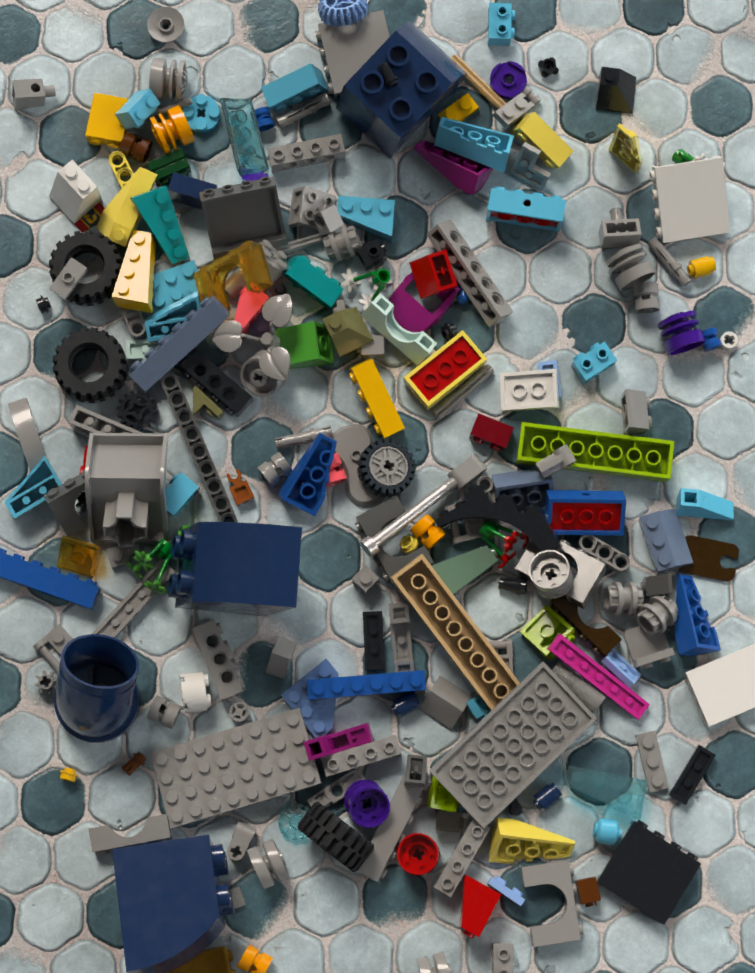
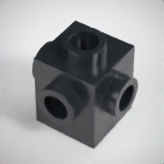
[357,240,388,271]

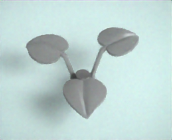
[212,294,293,381]

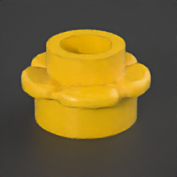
[60,767,78,783]

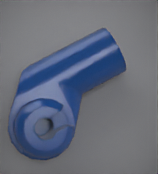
[456,280,470,305]

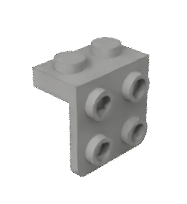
[624,626,675,670]

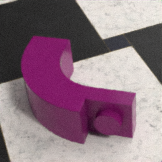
[303,723,374,761]

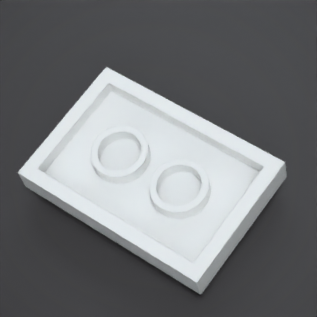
[500,369,559,412]

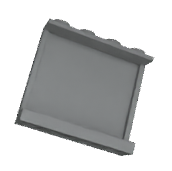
[315,10,390,99]

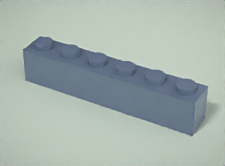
[129,295,229,392]

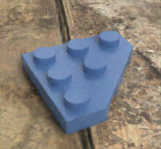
[281,659,338,738]

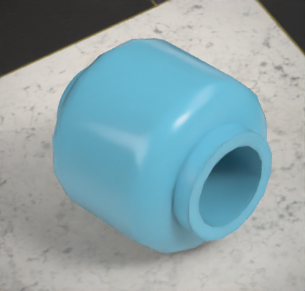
[592,818,622,845]

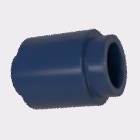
[391,692,421,718]
[533,783,562,811]

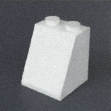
[49,160,102,224]

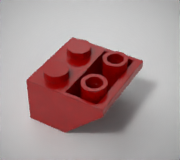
[409,249,458,299]

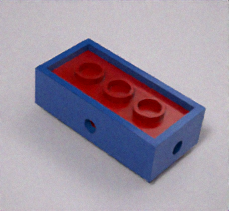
[545,490,626,536]

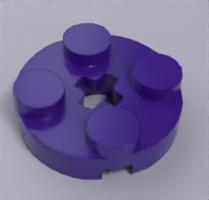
[490,61,527,100]

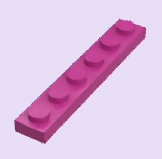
[547,634,650,720]

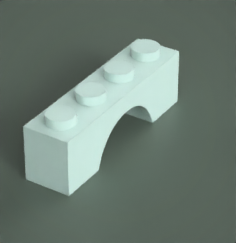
[360,293,437,366]

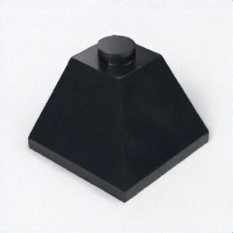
[595,67,636,114]

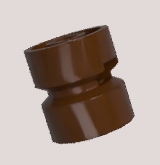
[119,131,153,163]

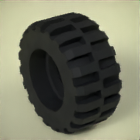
[49,230,122,306]
[52,327,128,404]
[297,802,374,872]

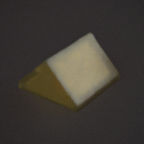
[57,535,103,578]

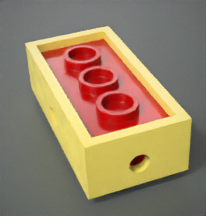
[403,330,487,411]

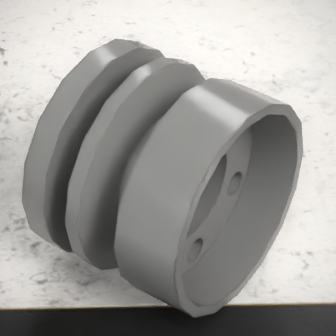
[149,58,188,100]
[606,244,656,291]
[529,550,573,599]

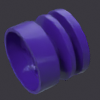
[657,311,706,356]
[344,779,390,828]

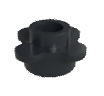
[538,57,559,78]
[441,322,458,342]

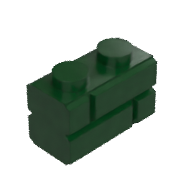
[147,148,191,187]

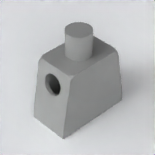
[12,79,56,110]

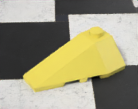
[608,123,641,173]
[97,167,157,247]
[489,817,575,864]

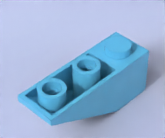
[676,488,734,520]

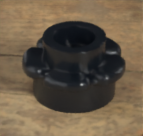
[36,295,51,314]

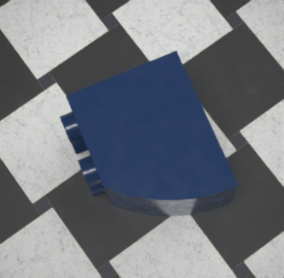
[336,21,467,159]
[167,522,302,616]
[112,834,234,973]

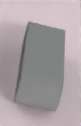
[577,535,630,573]

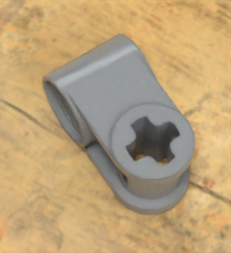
[120,308,147,340]
[227,822,257,861]

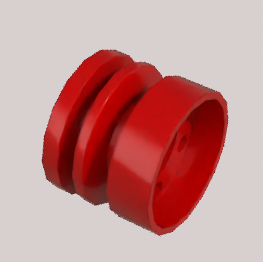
[397,833,440,875]

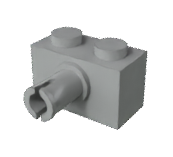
[598,207,642,249]

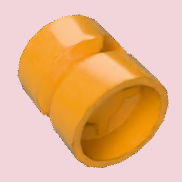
[410,514,446,550]
[237,944,273,973]

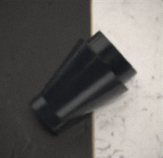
[498,577,527,596]

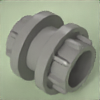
[323,224,362,262]
[603,582,644,616]
[637,595,678,635]

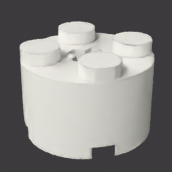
[179,672,211,713]

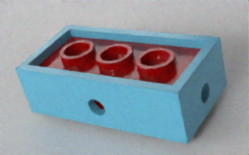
[485,187,566,232]

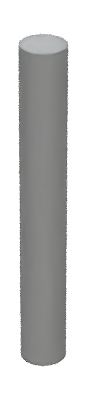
[145,97,193,122]

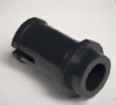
[377,62,399,89]

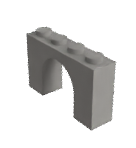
[520,860,583,947]

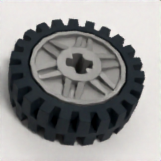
[357,439,416,497]

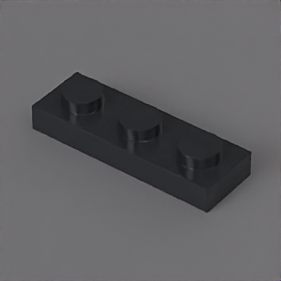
[363,611,385,671]
[668,745,716,805]

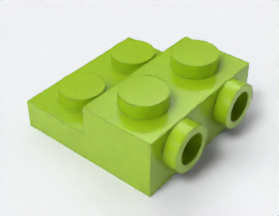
[519,604,576,661]

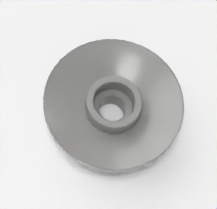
[147,7,184,43]

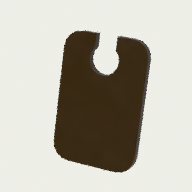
[678,535,739,582]

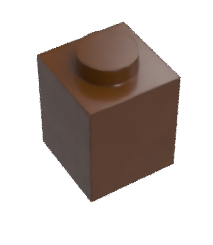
[575,876,601,907]

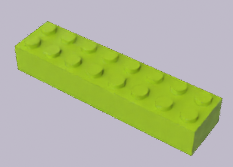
[516,422,674,482]

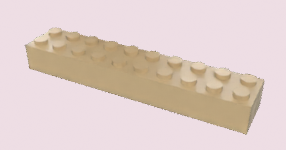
[390,554,520,711]

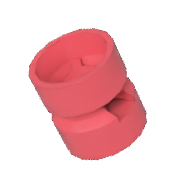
[326,453,347,487]

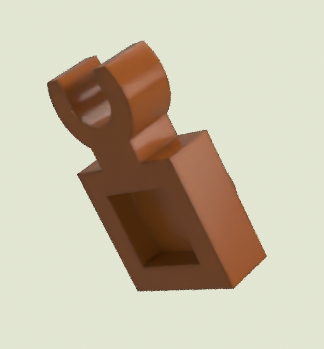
[227,469,255,506]

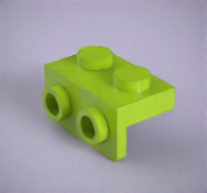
[426,775,459,813]

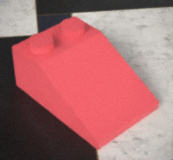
[234,283,269,340]

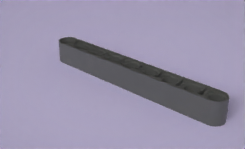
[161,373,238,522]

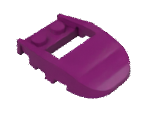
[388,273,460,333]

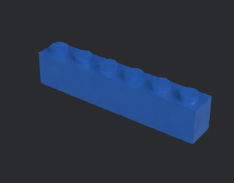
[0,548,101,610]
[306,670,426,700]

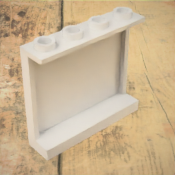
[649,155,730,243]

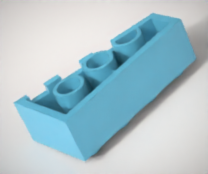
[434,117,514,173]

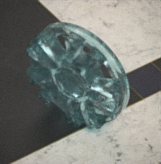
[278,803,309,840]

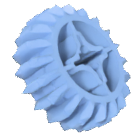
[318,0,368,27]

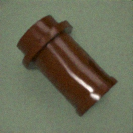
[121,751,147,776]

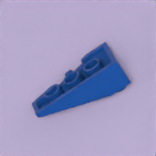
[278,432,337,516]
[675,574,721,656]

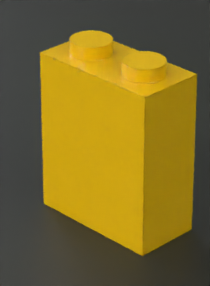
[85,93,129,149]

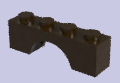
[549,595,622,657]

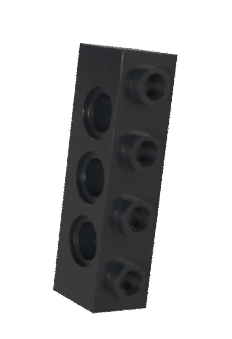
[180,348,253,417]

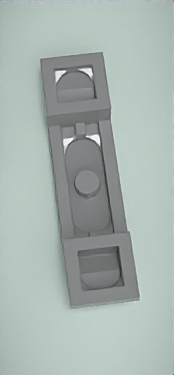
[8,398,46,471]
[389,602,414,672]

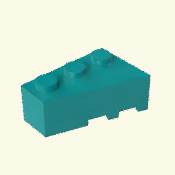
[280,255,344,308]

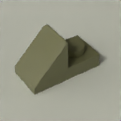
[193,385,224,420]

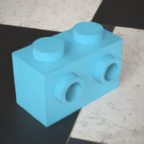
[488,3,515,45]
[115,89,160,129]
[571,341,617,384]
[166,472,200,518]

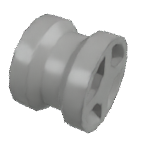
[229,702,249,722]

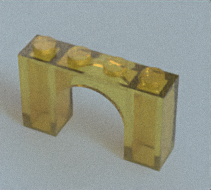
[193,241,273,310]

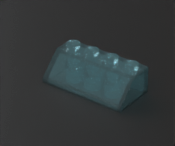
[220,98,269,176]

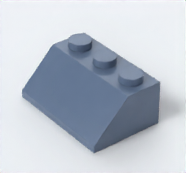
[492,468,553,513]
[639,509,693,575]

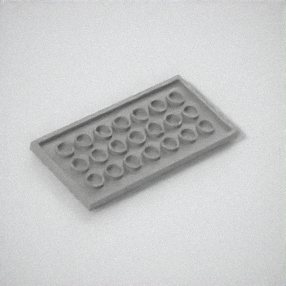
[429,661,597,828]
[150,708,322,829]

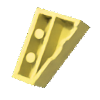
[508,112,573,169]

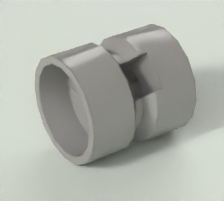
[633,282,660,313]
[257,452,292,487]
[147,695,182,729]

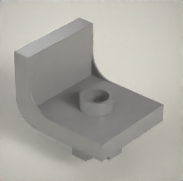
[85,433,169,548]

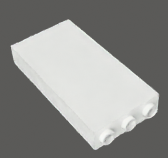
[683,644,755,727]

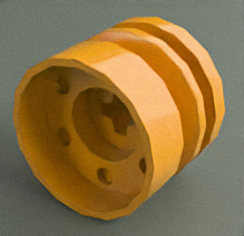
[149,105,195,154]

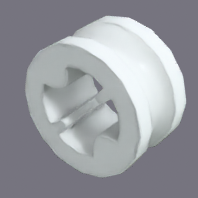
[720,332,738,350]

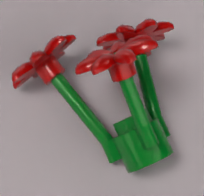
[479,520,529,569]

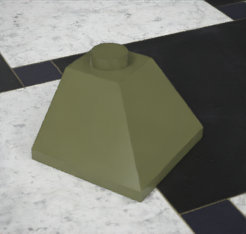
[322,307,374,358]

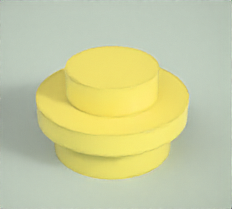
[400,535,418,554]

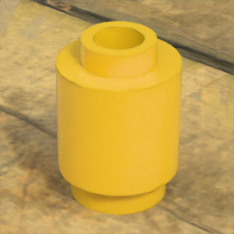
[687,256,716,279]

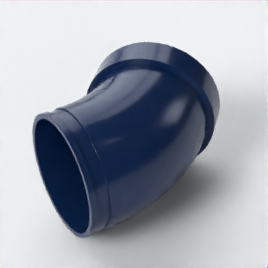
[54,634,140,743]

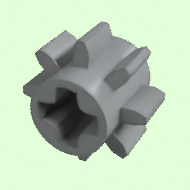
[35,670,57,694]

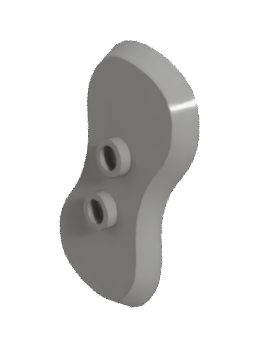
[332,424,387,507]

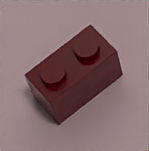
[469,413,514,452]

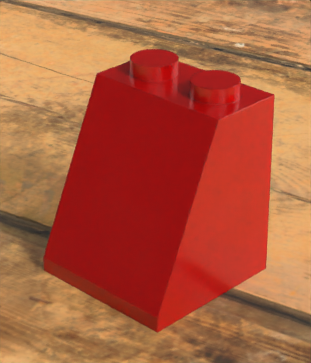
[459,874,502,938]

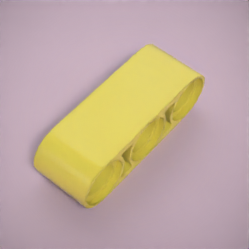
[109,151,134,189]

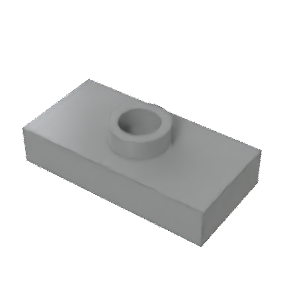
[49,257,88,300]

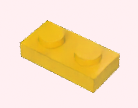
[438,93,479,122]

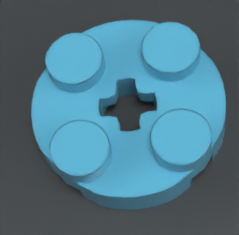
[182,94,220,133]

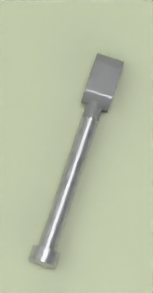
[360,454,487,557]

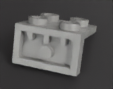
[288,186,336,229]

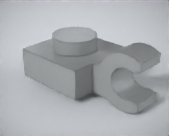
[106,545,142,569]

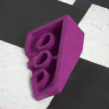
[413,140,493,195]

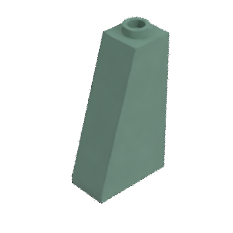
[431,545,498,595]

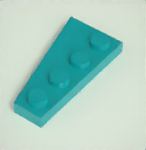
[130,185,190,264]

